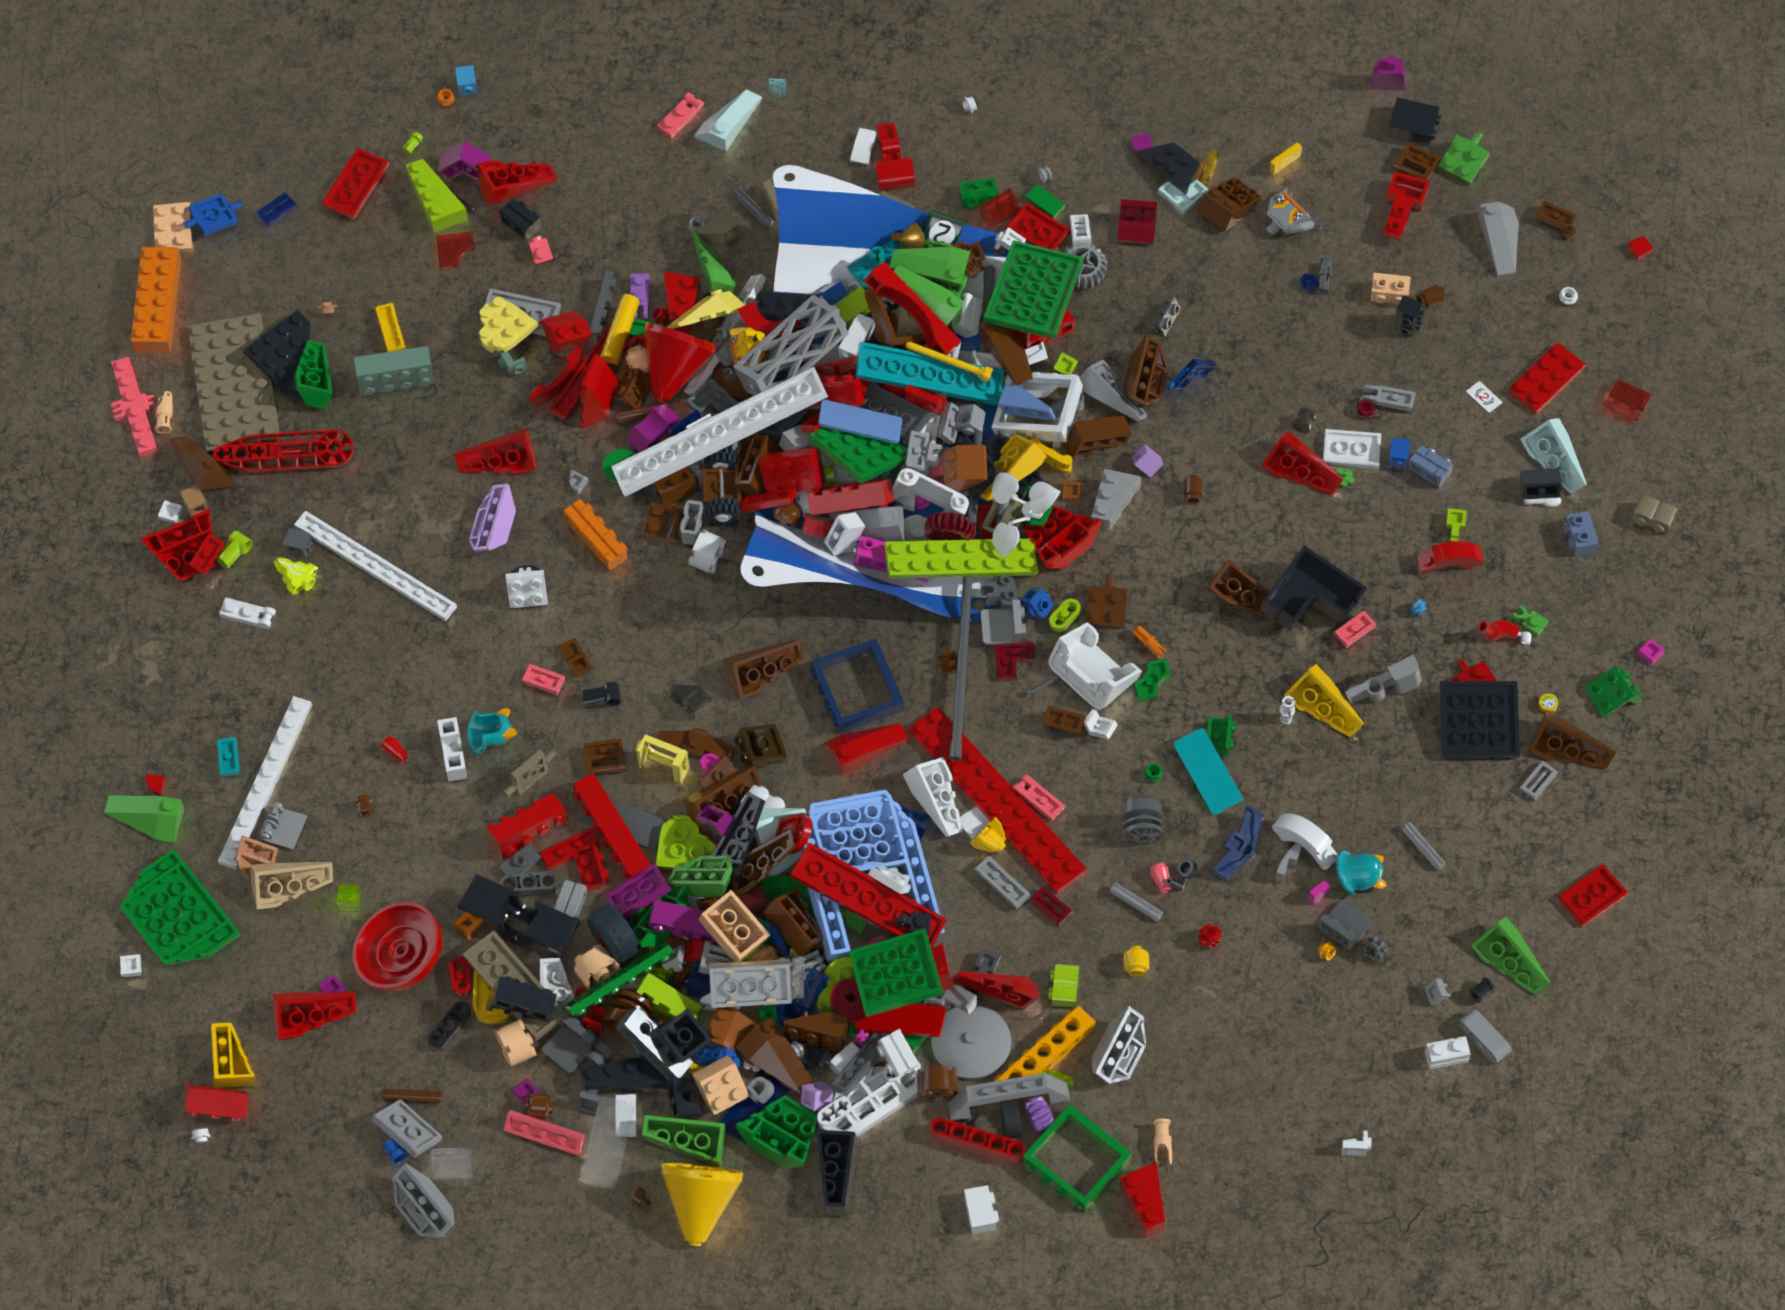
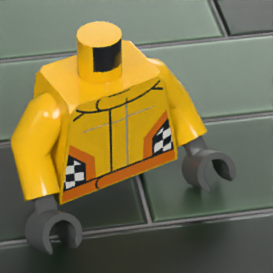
[716,327,766,382]

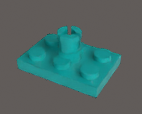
[847,240,901,291]

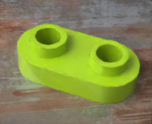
[1049,599,1081,632]

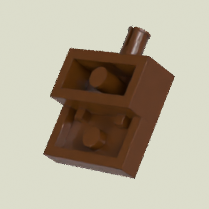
[1086,574,1128,628]

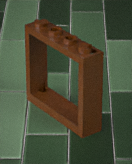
[864,278,955,350]

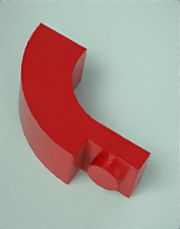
[1417,541,1484,575]

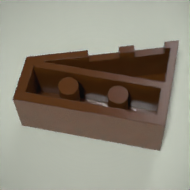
[1063,415,1132,462]
[735,435,779,495]

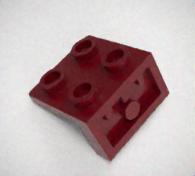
[1117,199,1157,245]

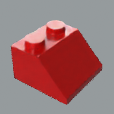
[540,311,592,353]

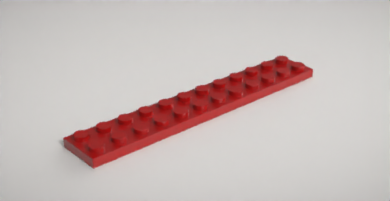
[908,707,1087,894]

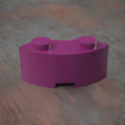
[627,404,680,452]

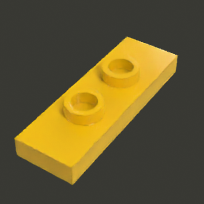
[375,302,406,352]

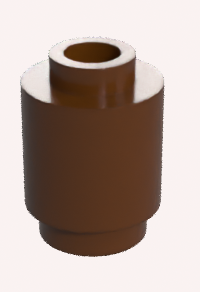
[1416,285,1445,309]
[1184,474,1203,504]

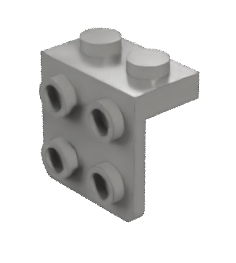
[981,600,1026,645]

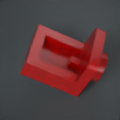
[583,1005,607,1034]

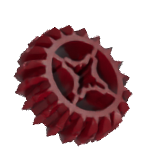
[924,512,976,541]

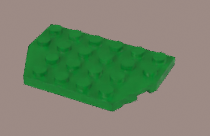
[120,849,241,966]

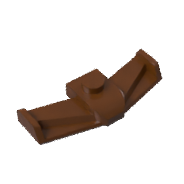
[657,728,736,762]

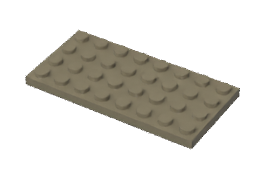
[188,313,281,455]

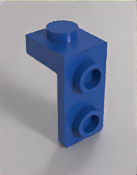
[692,1045,742,1069]

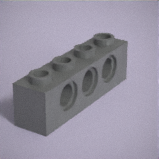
[615,1007,693,1082]

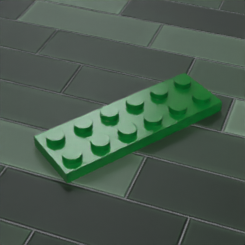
[561,943,673,1016]

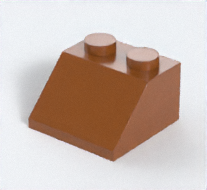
[943,445,987,492]
[707,1007,756,1060]

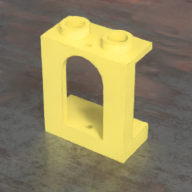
[636,734,689,784]

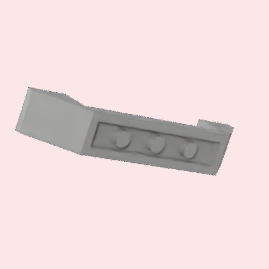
[948,1073,1070,1121]

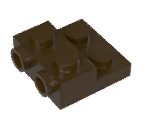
[734,724,787,768]

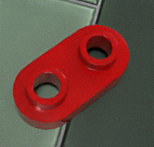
[449,957,472,996]

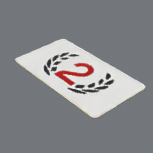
[1466,381,1502,413]

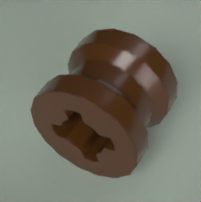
[353,795,375,818]

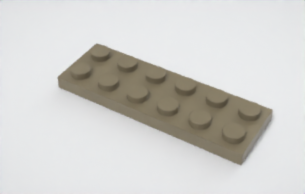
[463,931,567,1041]

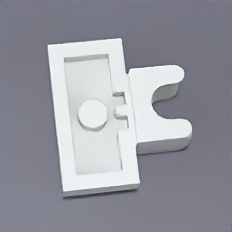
[868,866,911,894]

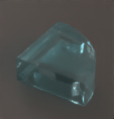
[769,78,787,97]

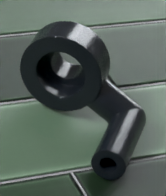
[1166,858,1198,891]

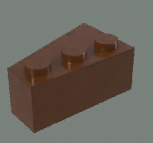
[763,887,823,958]

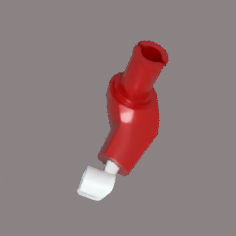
[1477,620,1532,645]

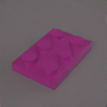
[605,863,671,919]

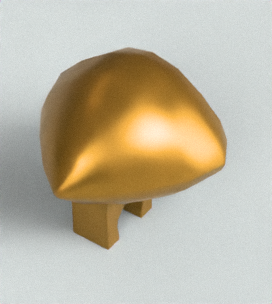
[891,223,925,249]

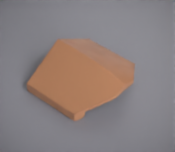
[235,835,278,878]

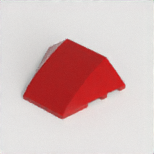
[579,354,619,429]
[1023,505,1102,569]
[140,508,216,582]

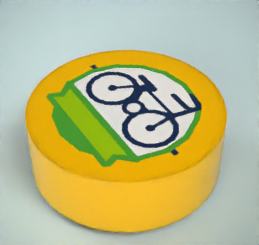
[1538,693,1558,713]

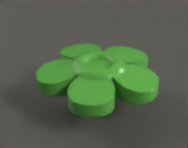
[1336,468,1355,487]

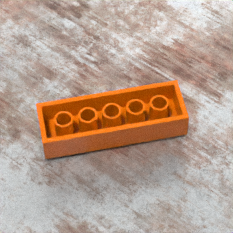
[131,247,181,353]

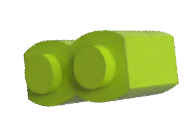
[1048,964,1079,1008]

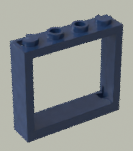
[810,638,904,733]

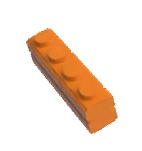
[563,499,628,571]

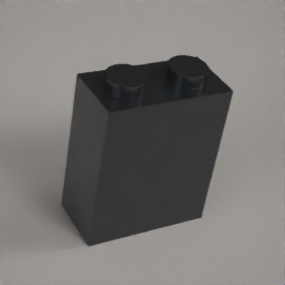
[1387,97,1442,146]

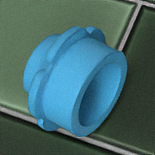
[1410,599,1427,616]

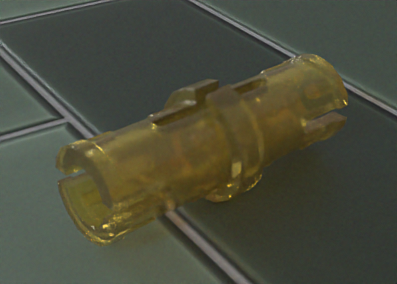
[1198,149,1220,185]

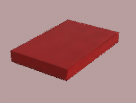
[1005,202,1071,251]
[1557,864,1629,928]

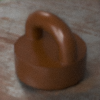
[630,1188,651,1209]

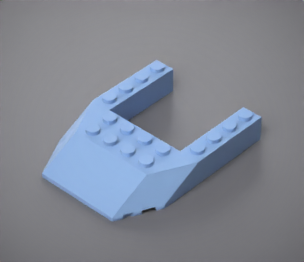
[802,790,945,962]

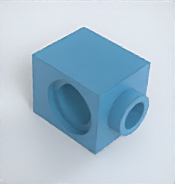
[455,65,477,95]

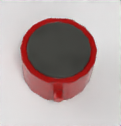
[802,513,833,538]

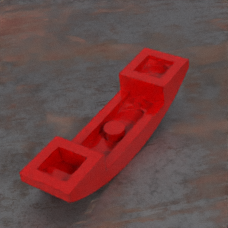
[529,346,582,407]

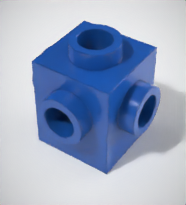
[1020,587,1054,618]

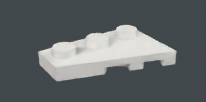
[540,958,575,1015]

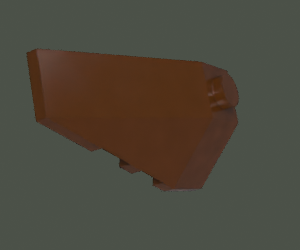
[979,322,1033,385]
[1208,559,1278,622]
[723,639,804,700]
[1528,711,1616,769]
[682,766,761,837]
[732,829,796,897]

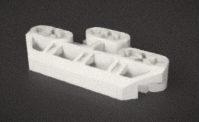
[817,1057,921,1137]

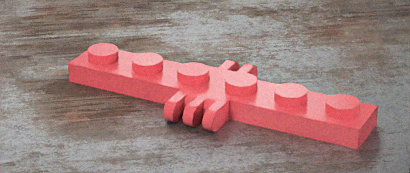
[110,357,158,457]

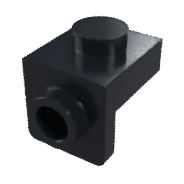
[801,1045,833,1073]

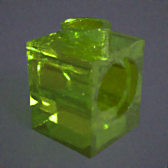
[337,884,361,912]

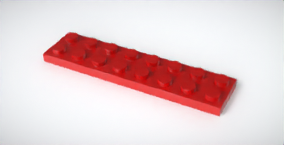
[790,842,948,948]

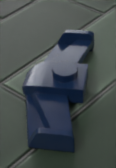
[1209,805,1264,881]

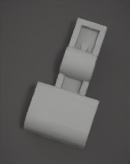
[1345,655,1422,705]

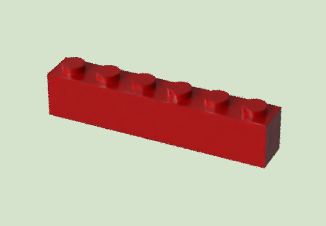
[572,773,651,880]

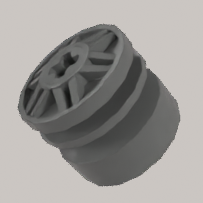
[1120,797,1163,845]

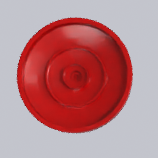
[353,902,443,993]

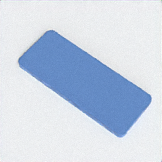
[818,400,902,444]

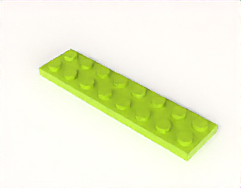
[884,538,1039,579]

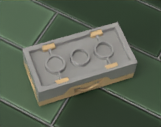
[709,959,792,1008]

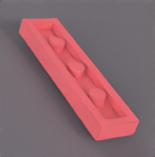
[504,1110,585,1155]

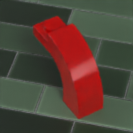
[737,301,805,340]

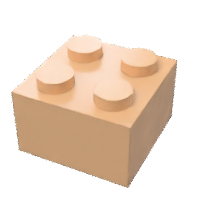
[692,1056,749,1115]

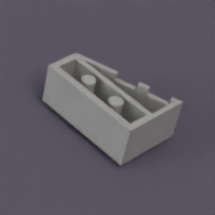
[1091,469,1141,532]

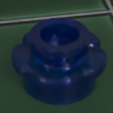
[1299,273,1318,291]

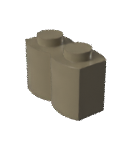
[1632,495,1677,533]

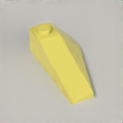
[667,289,745,329]

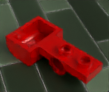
[875,122,915,193]
[1383,171,1430,241]

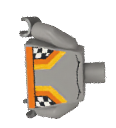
[1265,187,1323,236]

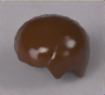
[772,501,801,528]

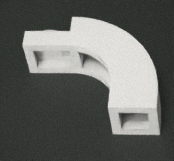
[1272,813,1338,870]

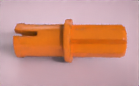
[1133,626,1167,659]

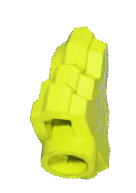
[274,557,318,595]

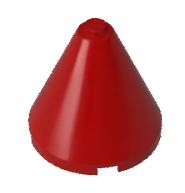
[644,322,717,403]

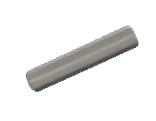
[1402,822,1445,870]
[1110,883,1163,921]

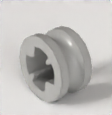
[1038,165,1053,184]

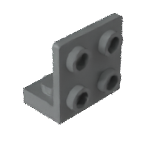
[1318,900,1373,951]

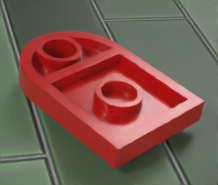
[775,813,812,855]

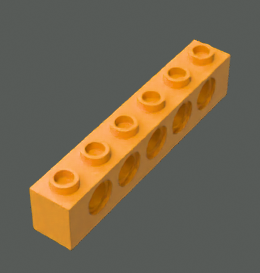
[993,1006,1096,1101]

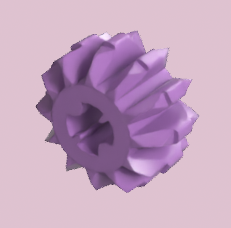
[1024,1096,1054,1131]

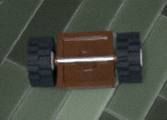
[701,447,741,527]

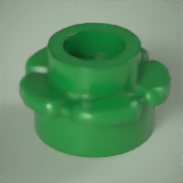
[1144,763,1163,782]
[759,1005,778,1022]

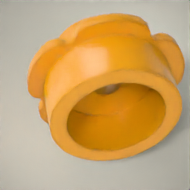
[1318,942,1336,961]

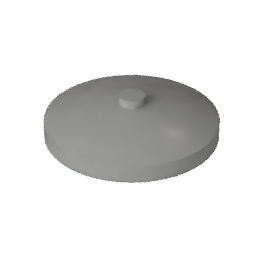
[931,1005,1011,1081]

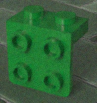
[1585,665,1642,717]

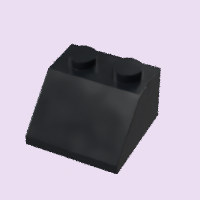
[657,1008,712,1063]

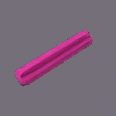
[853,1030,869,1049]

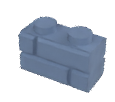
[1408,445,1453,487]

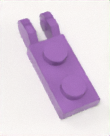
[631,273,650,319]

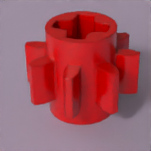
[1198,924,1223,949]

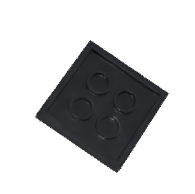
[759,291,817,348]

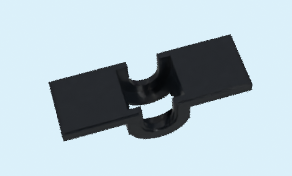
[457,874,580,955]

